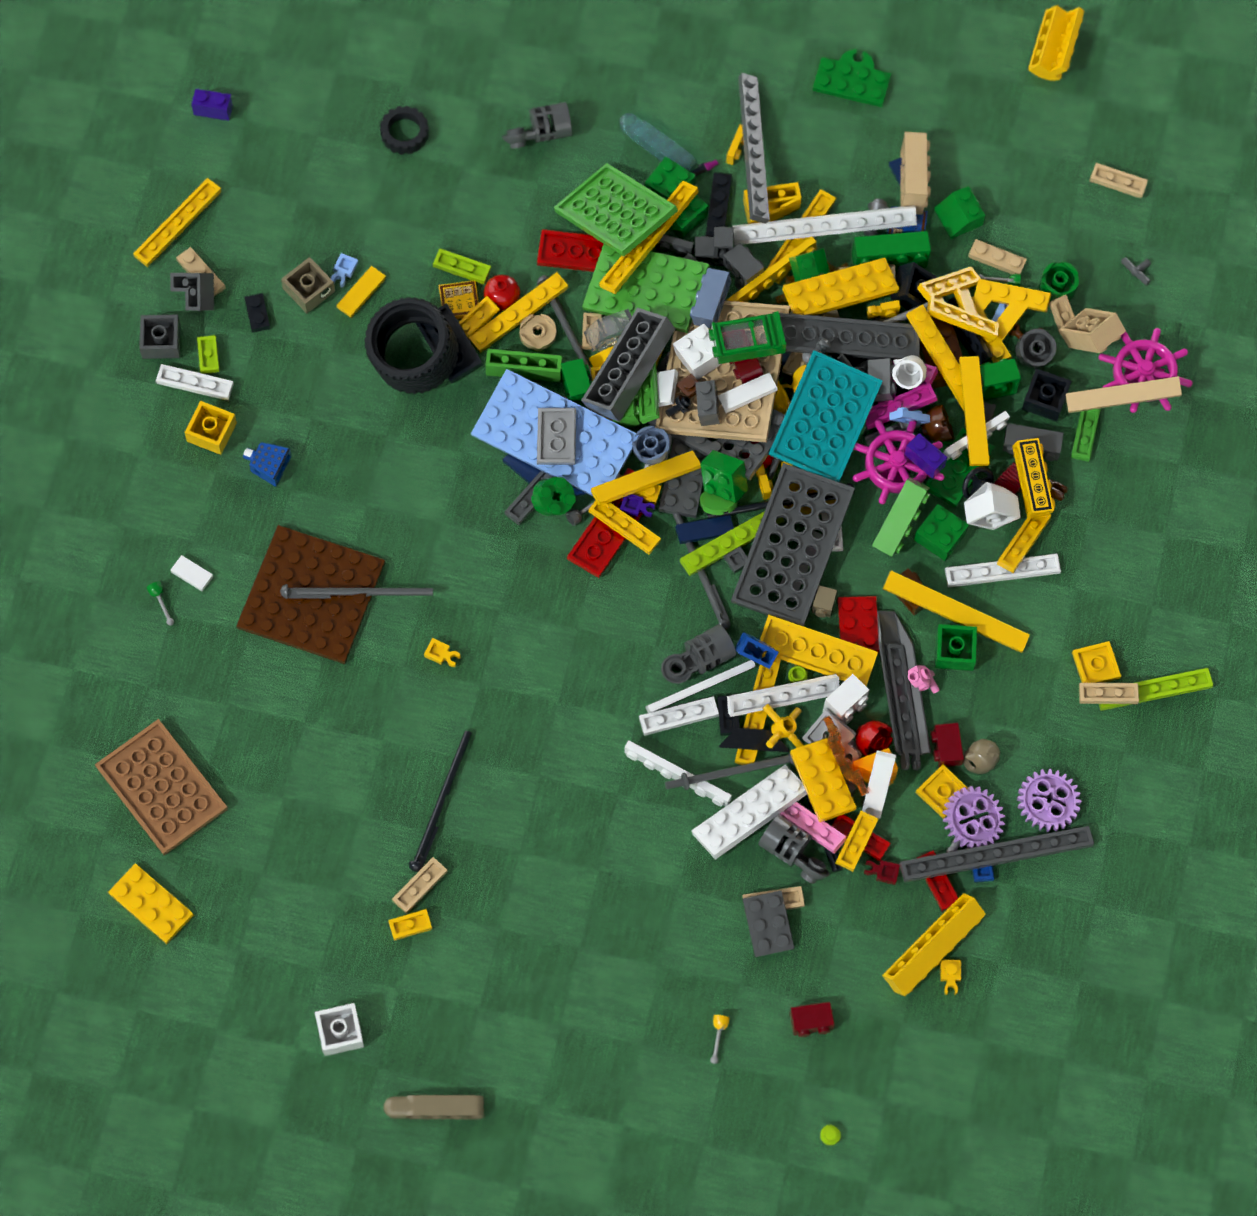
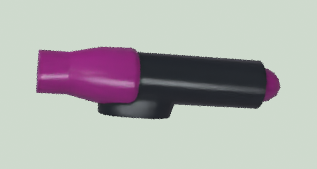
[690,159,718,177]

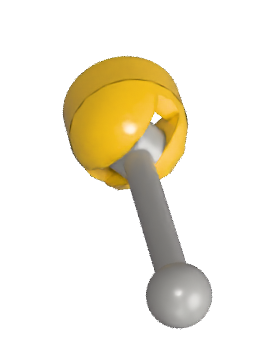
[710,1015,730,1064]

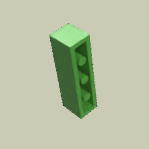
[485,349,562,382]
[872,477,930,557]

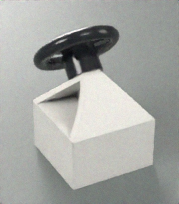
[962,466,1021,530]

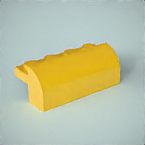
[1028,5,1084,81]

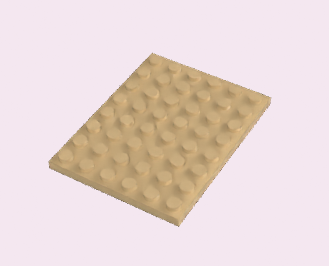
[655,301,791,443]

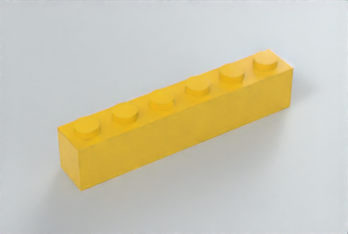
[882,893,986,997]

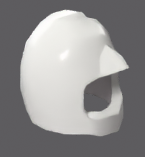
[892,355,927,389]

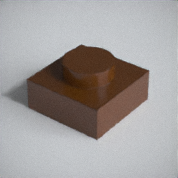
[676,373,698,399]

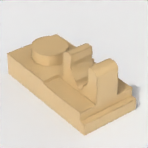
[1049,295,1075,336]

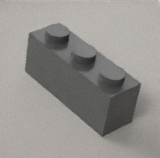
[1002,423,1063,461]

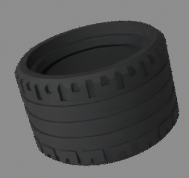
[365,297,459,394]

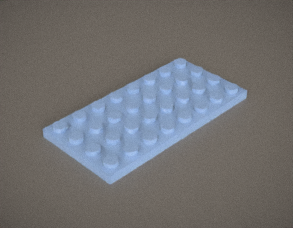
[471,369,639,496]

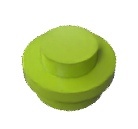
[788,666,807,683]
[820,1125,841,1146]

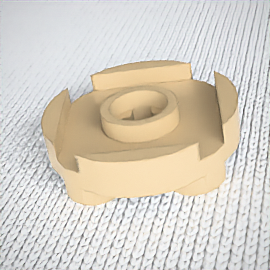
[519,314,557,352]

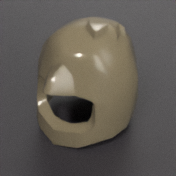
[963,739,1000,774]

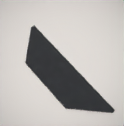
[719,728,789,752]

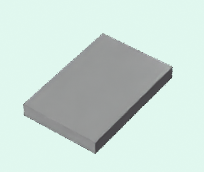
[537,408,576,465]

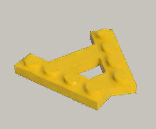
[917,267,999,340]
[972,279,1051,363]

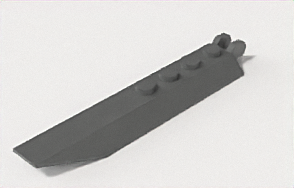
[877,611,931,770]

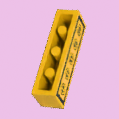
[1012,438,1055,518]

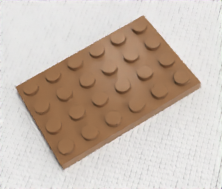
[95,719,228,855]

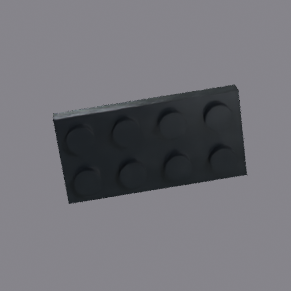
[416,303,484,384]

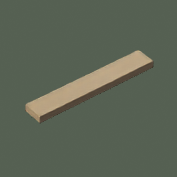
[1066,376,1182,413]

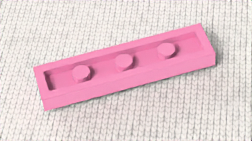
[780,802,847,854]

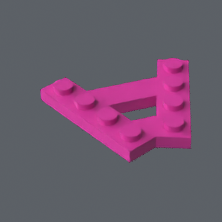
[866,360,938,430]

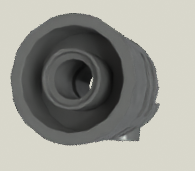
[501,102,572,149]
[661,624,736,684]
[758,814,830,884]

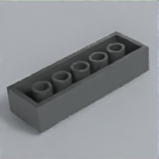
[581,307,675,422]

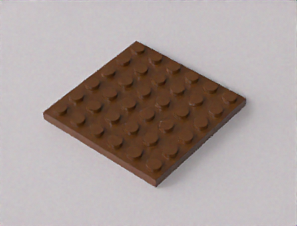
[236,525,385,664]

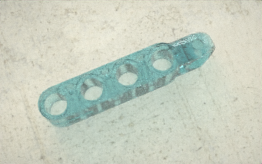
[620,113,697,171]

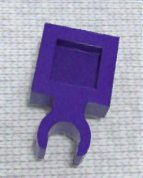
[620,494,655,517]

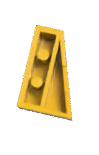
[743,182,802,224]

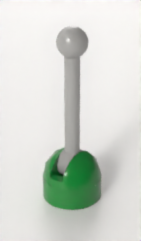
[979,274,1021,287]
[146,581,174,626]

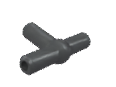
[1121,257,1151,286]

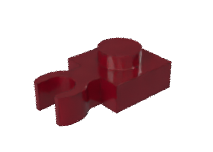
[864,860,900,885]

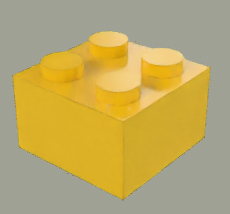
[184,401,237,455]

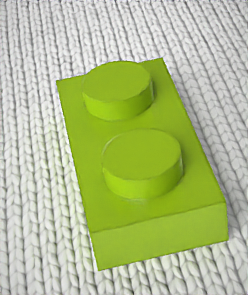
[197,335,220,374]

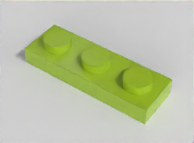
[433,248,491,285]

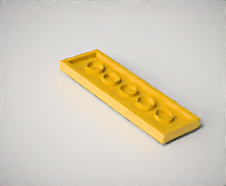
[782,258,899,316]
[760,615,878,687]

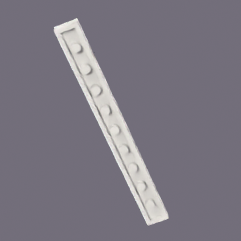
[733,205,917,245]

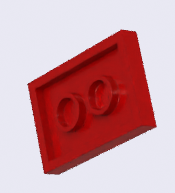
[837,596,880,653]

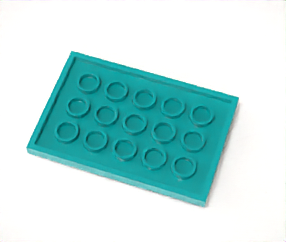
[768,350,883,482]

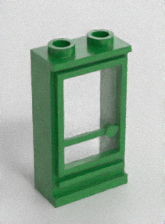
[708,311,786,364]

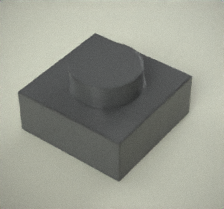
[724,547,747,573]

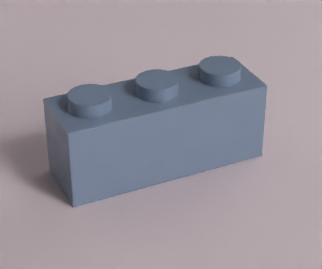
[690,268,731,328]

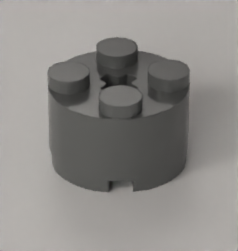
[1016,329,1056,368]

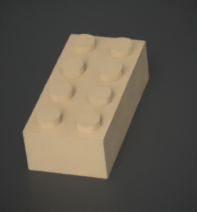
[900,132,931,215]

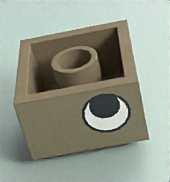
[281,257,335,314]

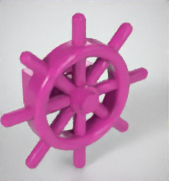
[1098,328,1193,413]
[853,419,944,504]

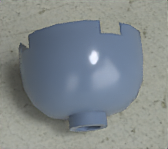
[632,426,671,465]

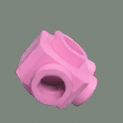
[908,665,940,694]

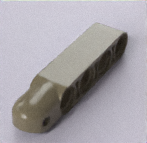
[383,1095,484,1119]

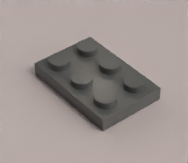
[742,890,794,957]

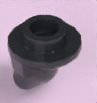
[665,395,692,417]

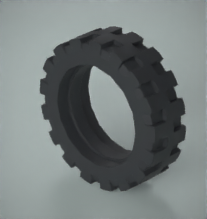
[380,106,429,155]

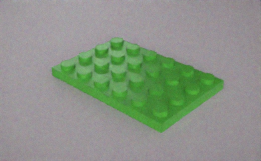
[553,163,678,256]
[582,244,710,333]

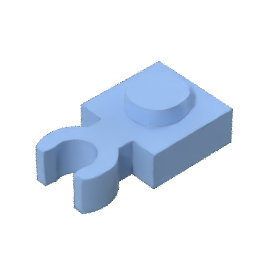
[331,253,358,287]

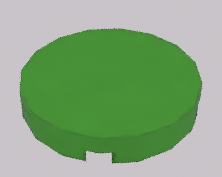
[700,491,738,515]

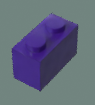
[191,89,233,121]
[904,433,948,479]

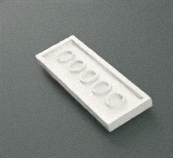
[692,765,807,860]

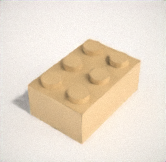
[1059,308,1126,353]

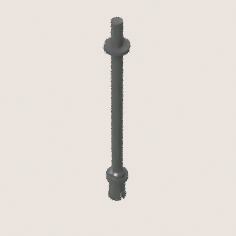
[665,753,795,790]

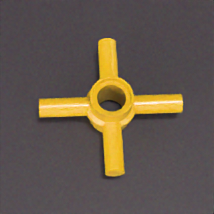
[762,703,804,748]

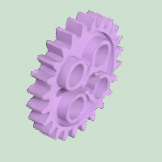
[1017,769,1081,832]
[943,786,1005,849]

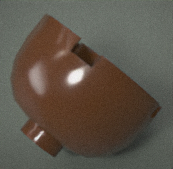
[921,405,954,442]

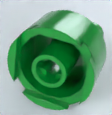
[1039,261,1079,301]
[531,477,576,516]

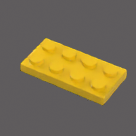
[790,738,857,823]
[108,863,194,944]

